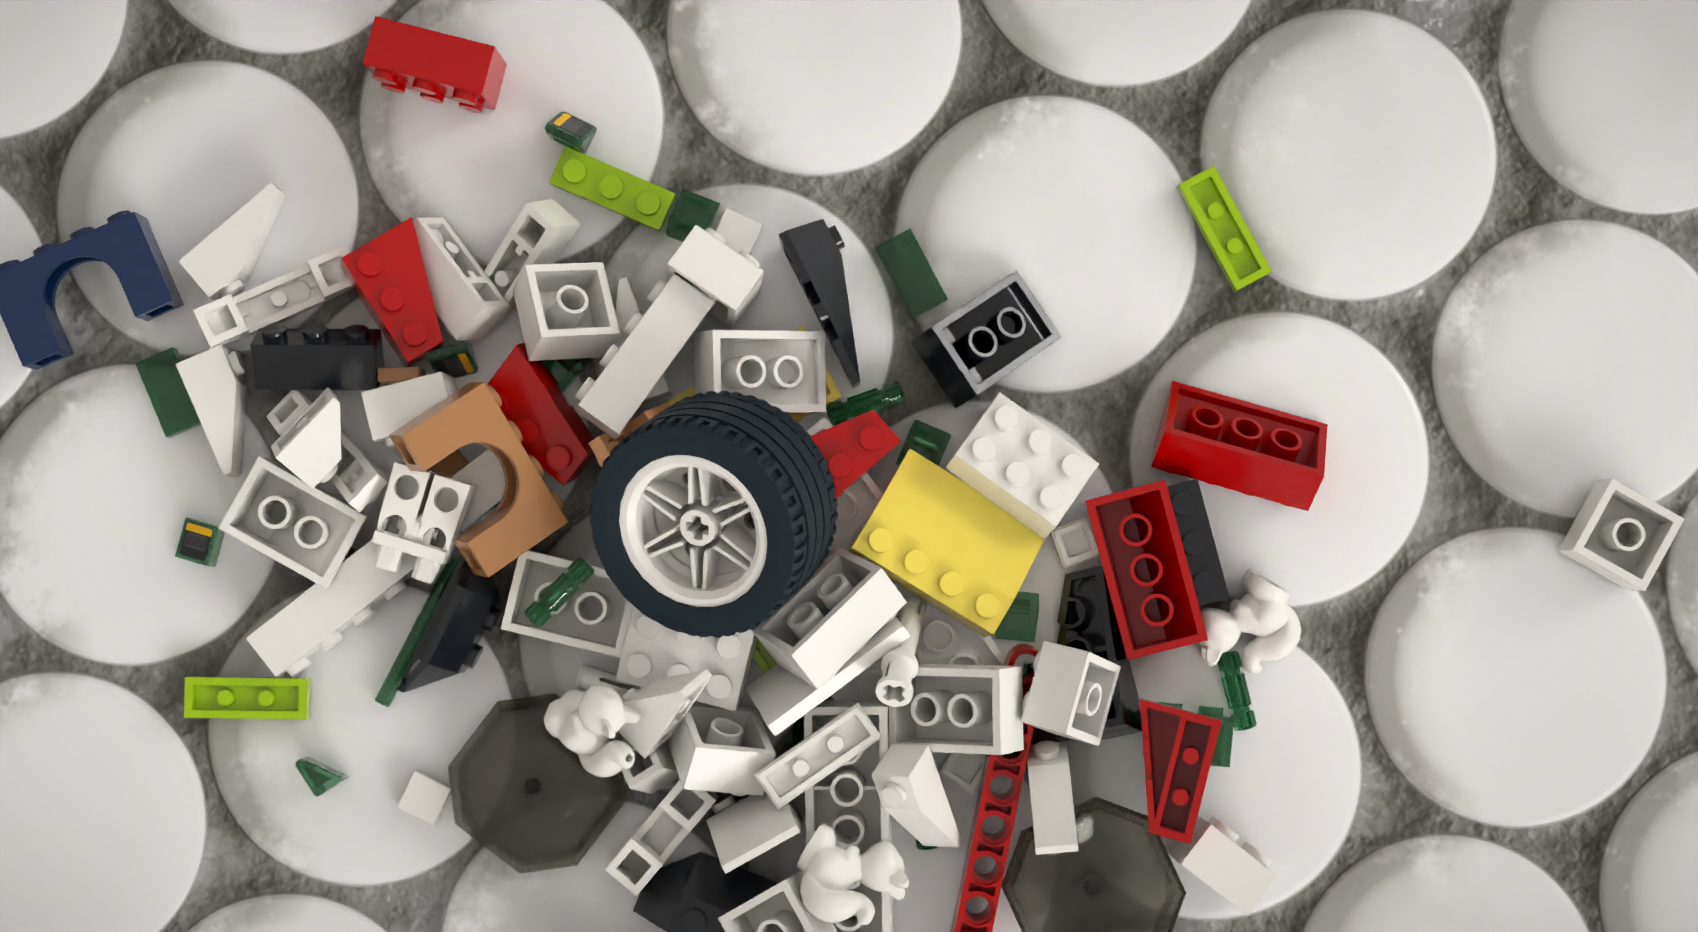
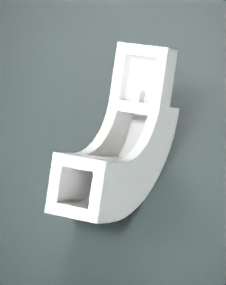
[266,390,388,512]

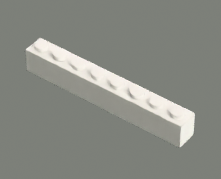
[246,449,505,677]

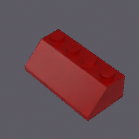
[1151,381,1328,511]
[1085,480,1208,660]

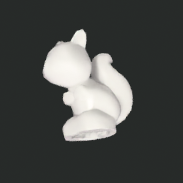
[1199,568,1301,674]
[544,686,640,777]
[797,823,909,925]

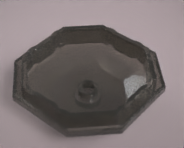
[448,693,627,873]
[1002,796,1186,932]

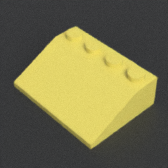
[847,449,1045,638]

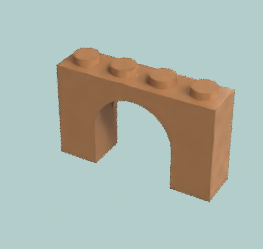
[389,382,568,578]

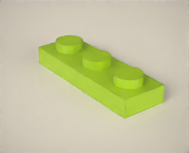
[549,146,676,232]
[1177,166,1272,292]
[184,676,311,719]

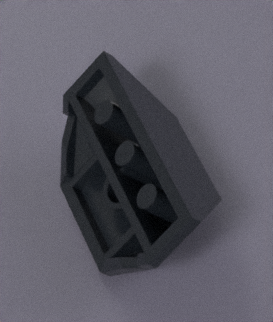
[396,555,501,693]
[633,851,777,932]

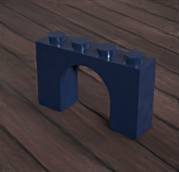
[0,210,184,370]

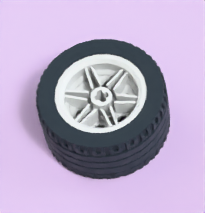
[590,391,838,638]

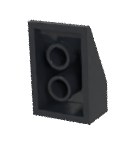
[911,271,1061,409]

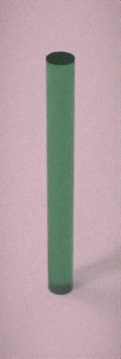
[375,557,459,707]

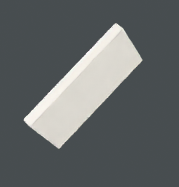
[746,616,910,736]

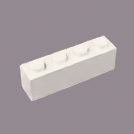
[575,273,715,440]

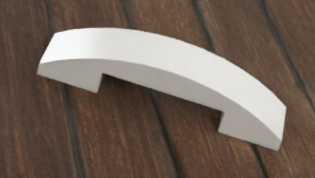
[193,245,353,348]

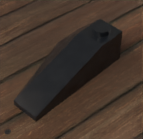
[778,219,860,388]
[1048,565,1142,741]

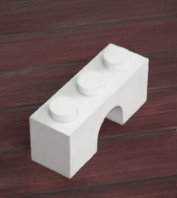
[605,780,719,896]

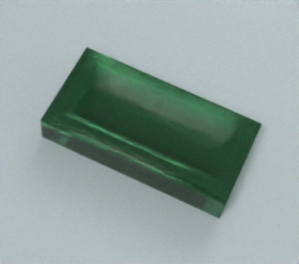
[875,229,948,319]
[135,347,201,438]

